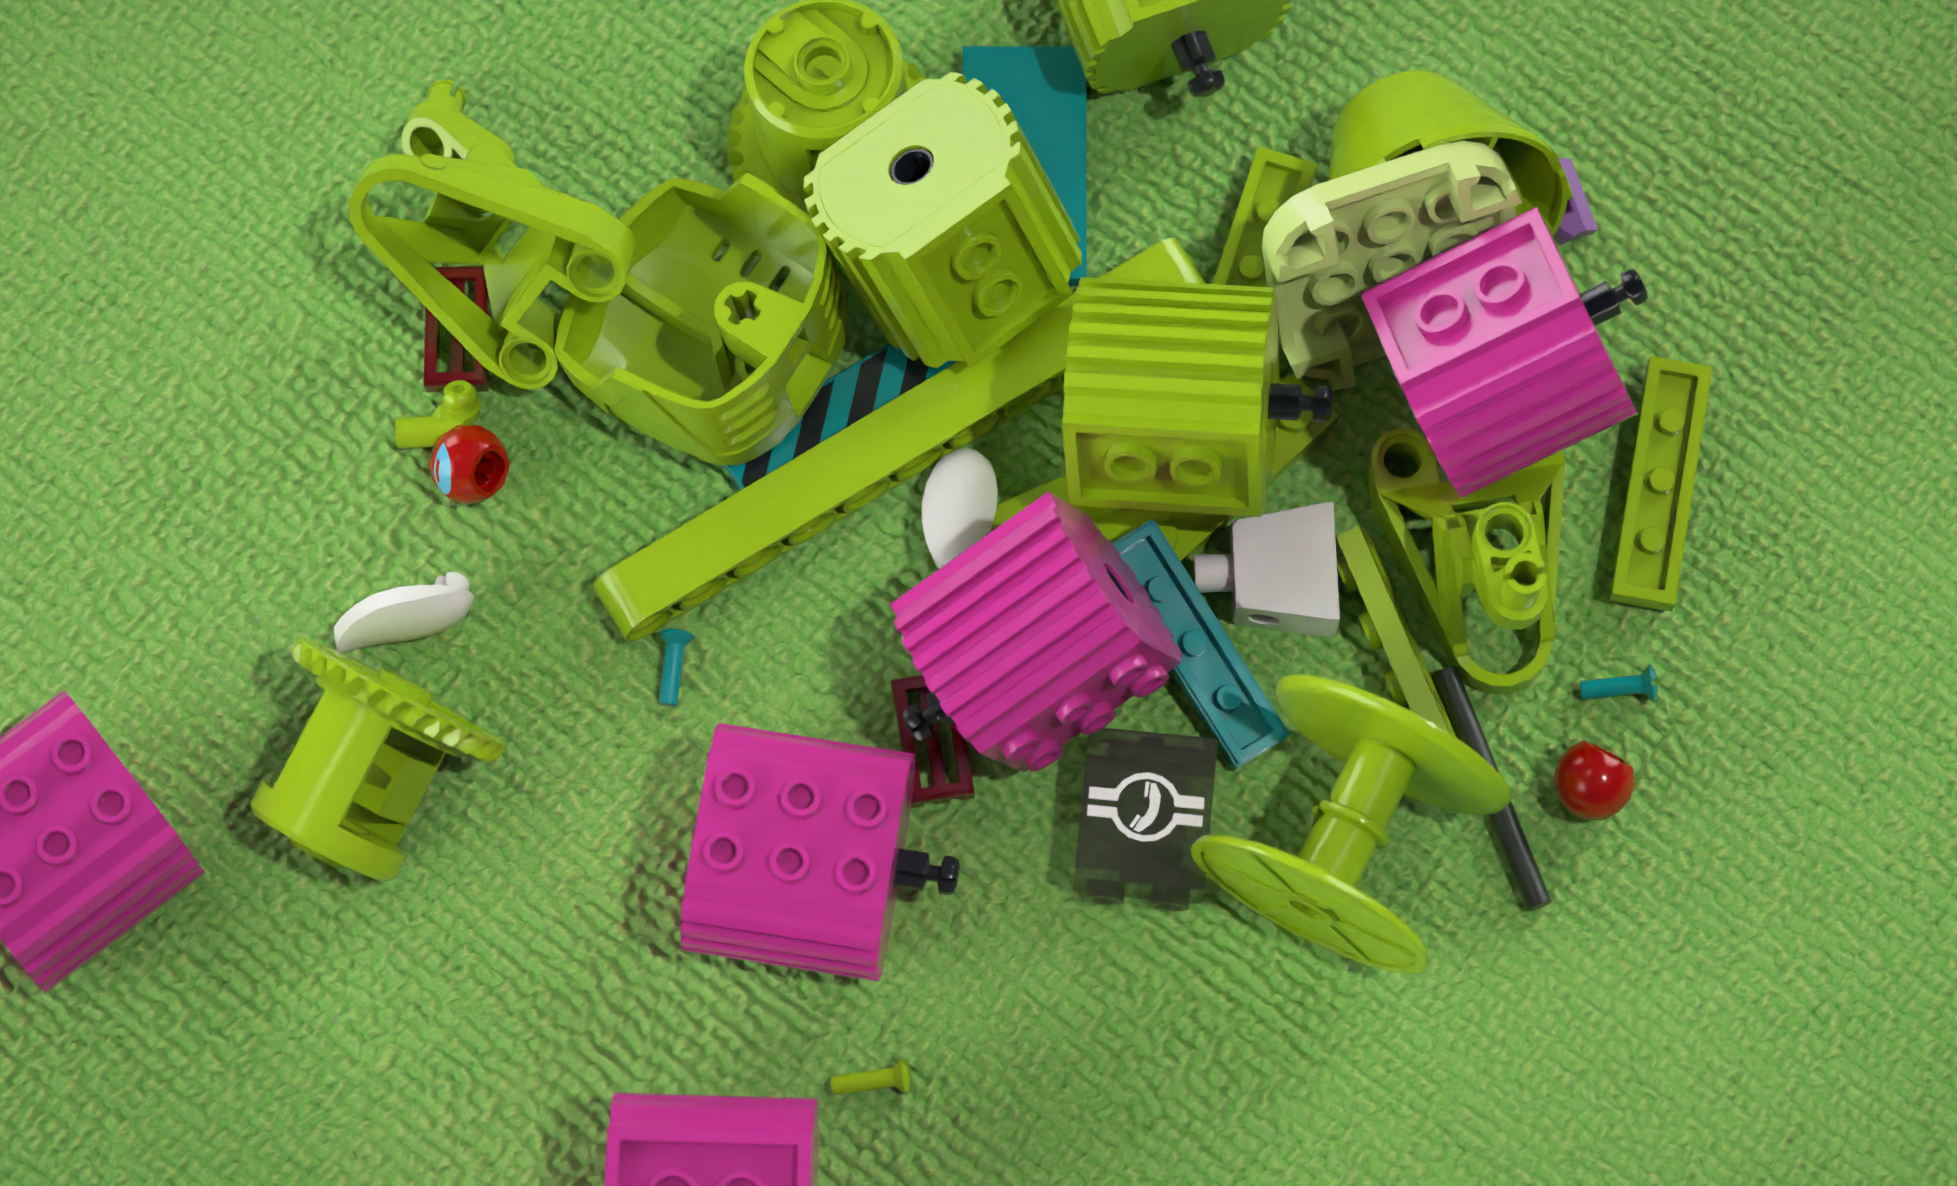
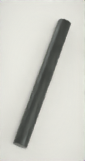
[1433,666,1552,911]

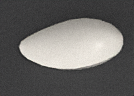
[922,448,998,569]
[334,572,474,653]

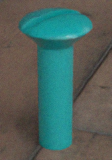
[658,629,695,706]
[1580,664,1658,702]

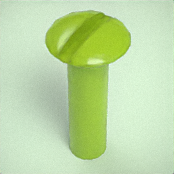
[831,1056,911,1095]

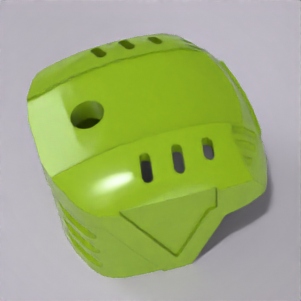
[554,172,849,465]

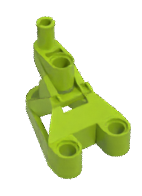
[349,79,636,390]
[1367,428,1566,695]

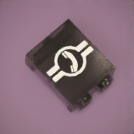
[1073,728,1218,912]

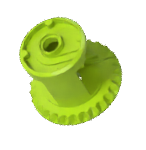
[727,0,926,218]
[250,635,507,882]

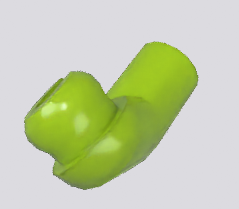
[395,380,481,449]

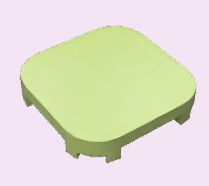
[1262,140,1522,390]

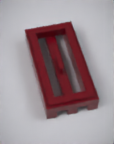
[424,266,490,392]
[891,675,975,808]

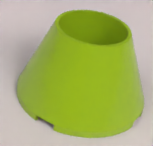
[1329,70,1568,238]

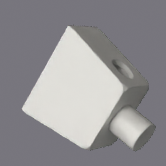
[1193,502,1340,637]

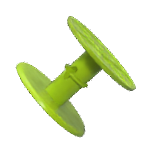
[1190,674,1512,974]

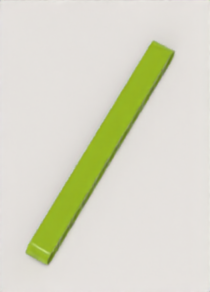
[593,237,1207,642]

